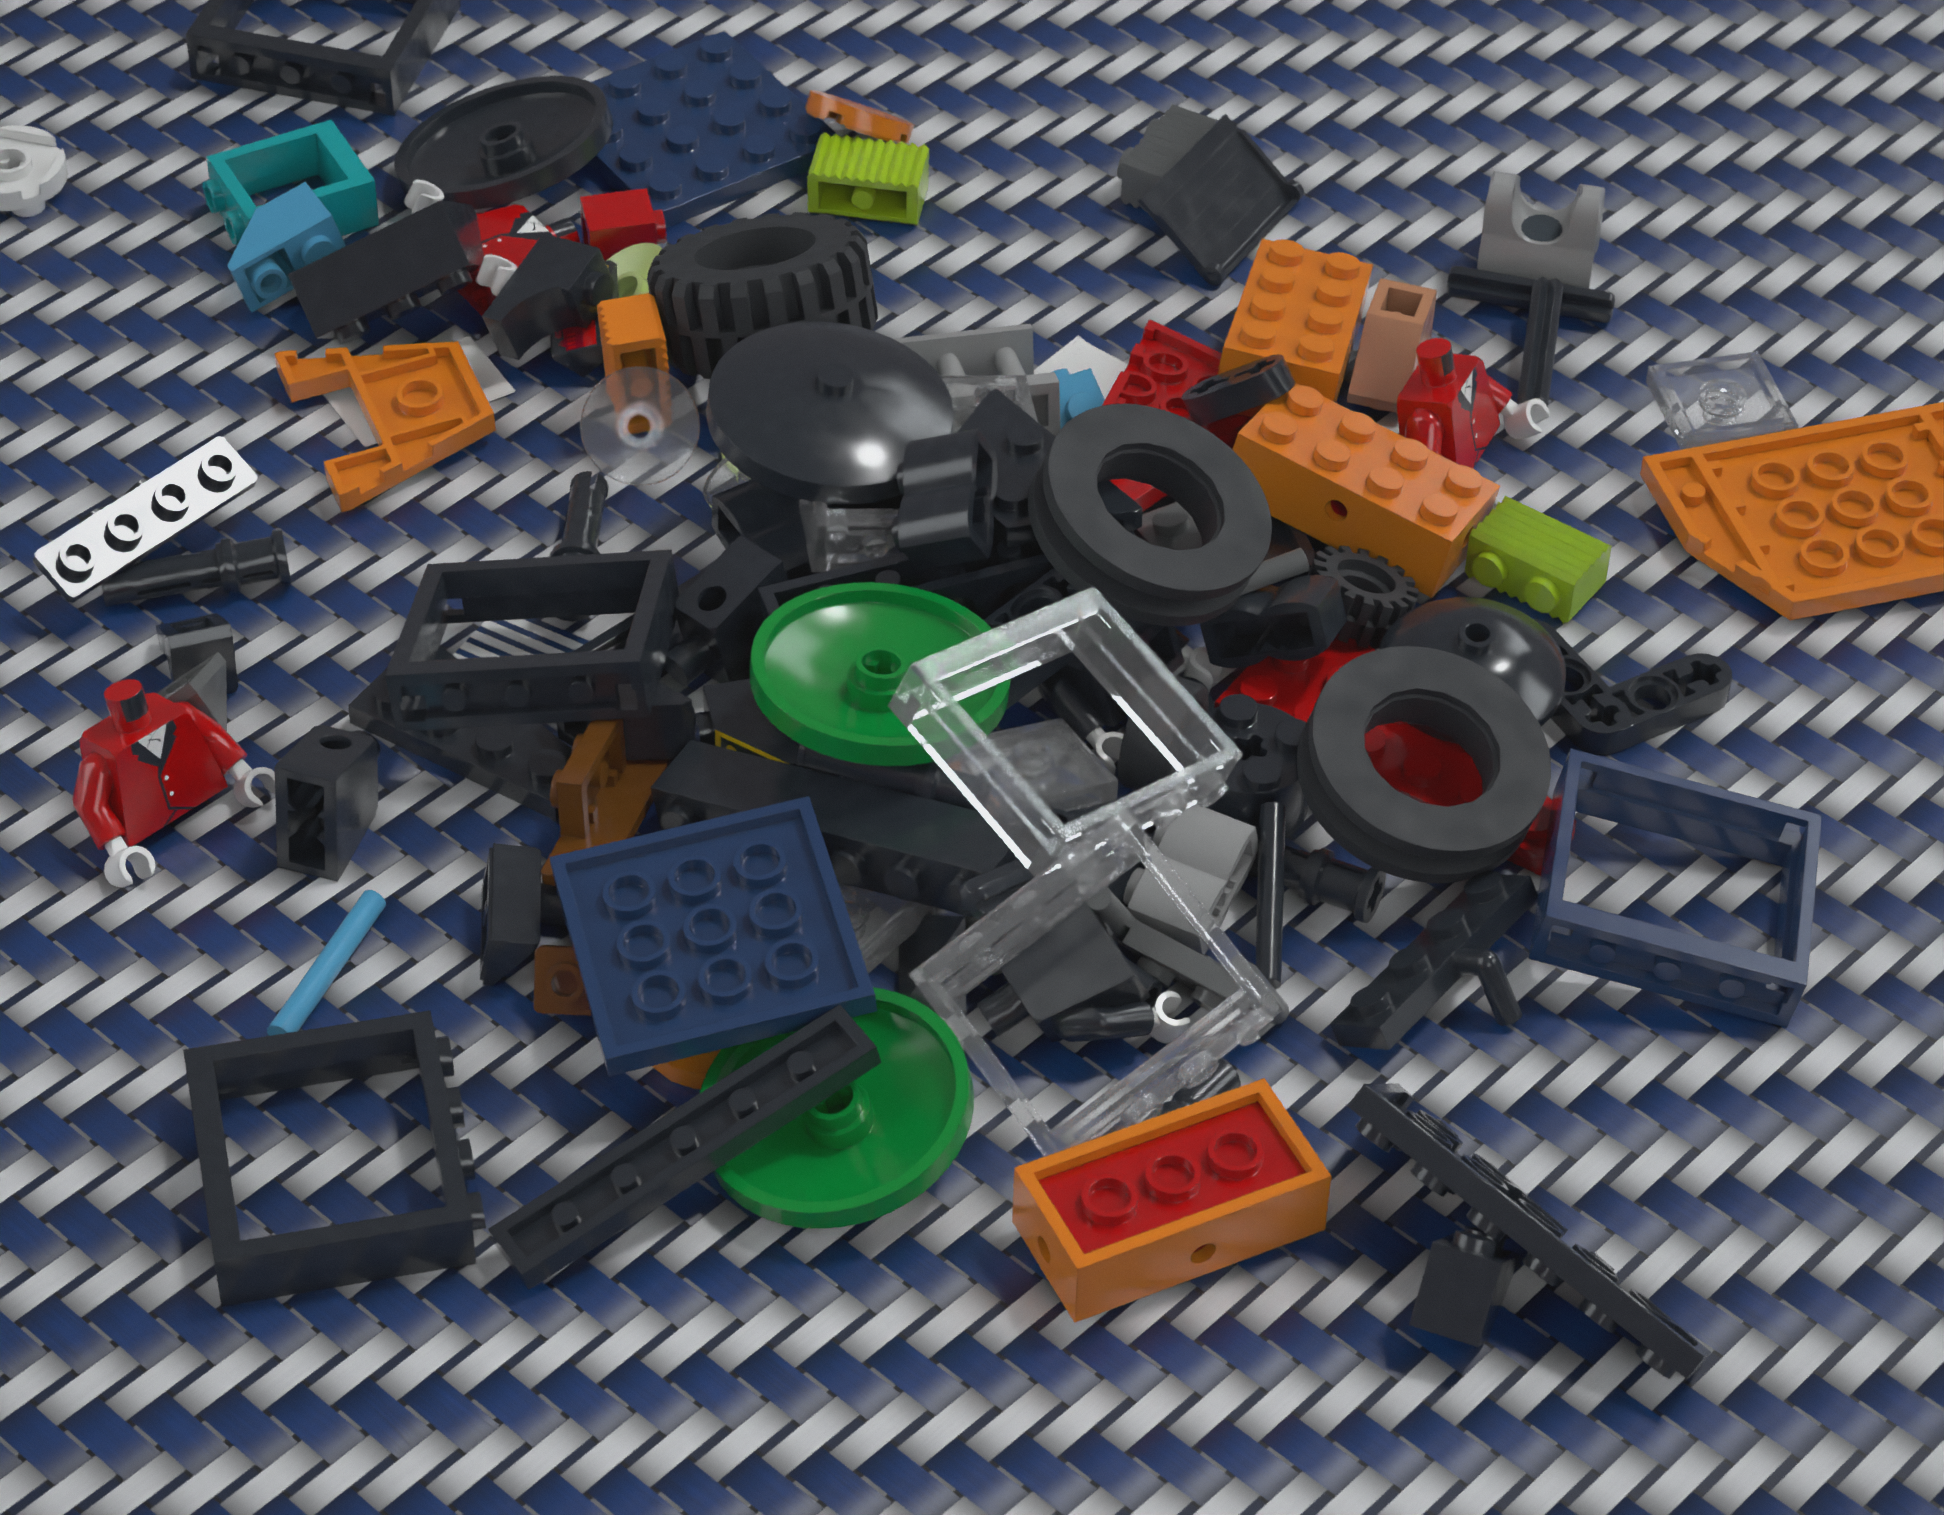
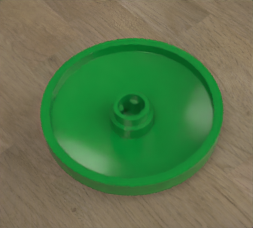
[750,582,1011,766]
[700,987,974,1229]

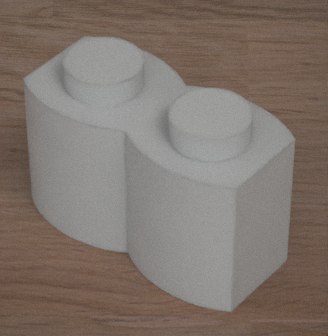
[1124,800,1259,955]

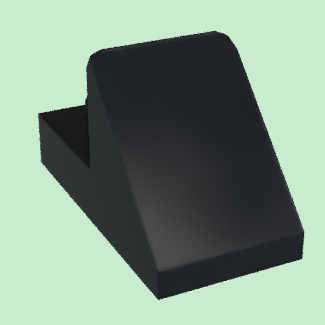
[156,613,238,694]

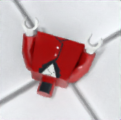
[404,180,580,316]
[1396,338,1550,509]
[72,679,275,888]

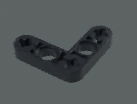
[1534,619,1732,756]

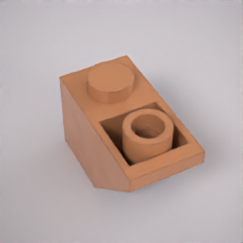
[1347,278,1437,413]

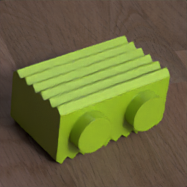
[807,132,929,225]
[1465,496,1612,623]

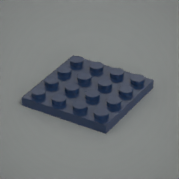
[588,30,836,228]
[549,796,877,1077]

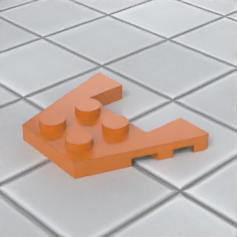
[274,341,496,512]

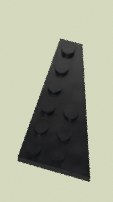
[1347,1084,1711,1379]

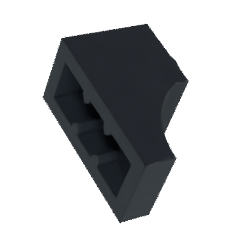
[482,233,616,360]

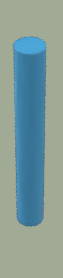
[267,890,386,1036]

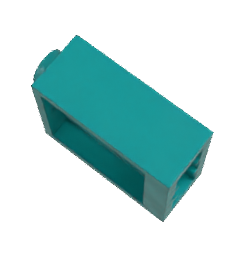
[202,120,379,245]

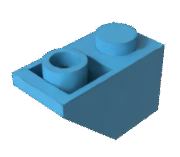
[227,182,346,312]

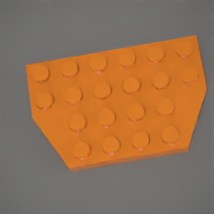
[1640,402,1944,620]

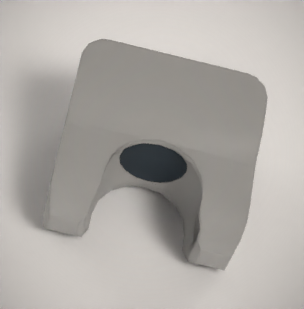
[1477,171,1605,288]

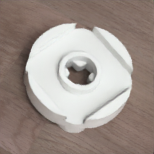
[0,125,68,217]

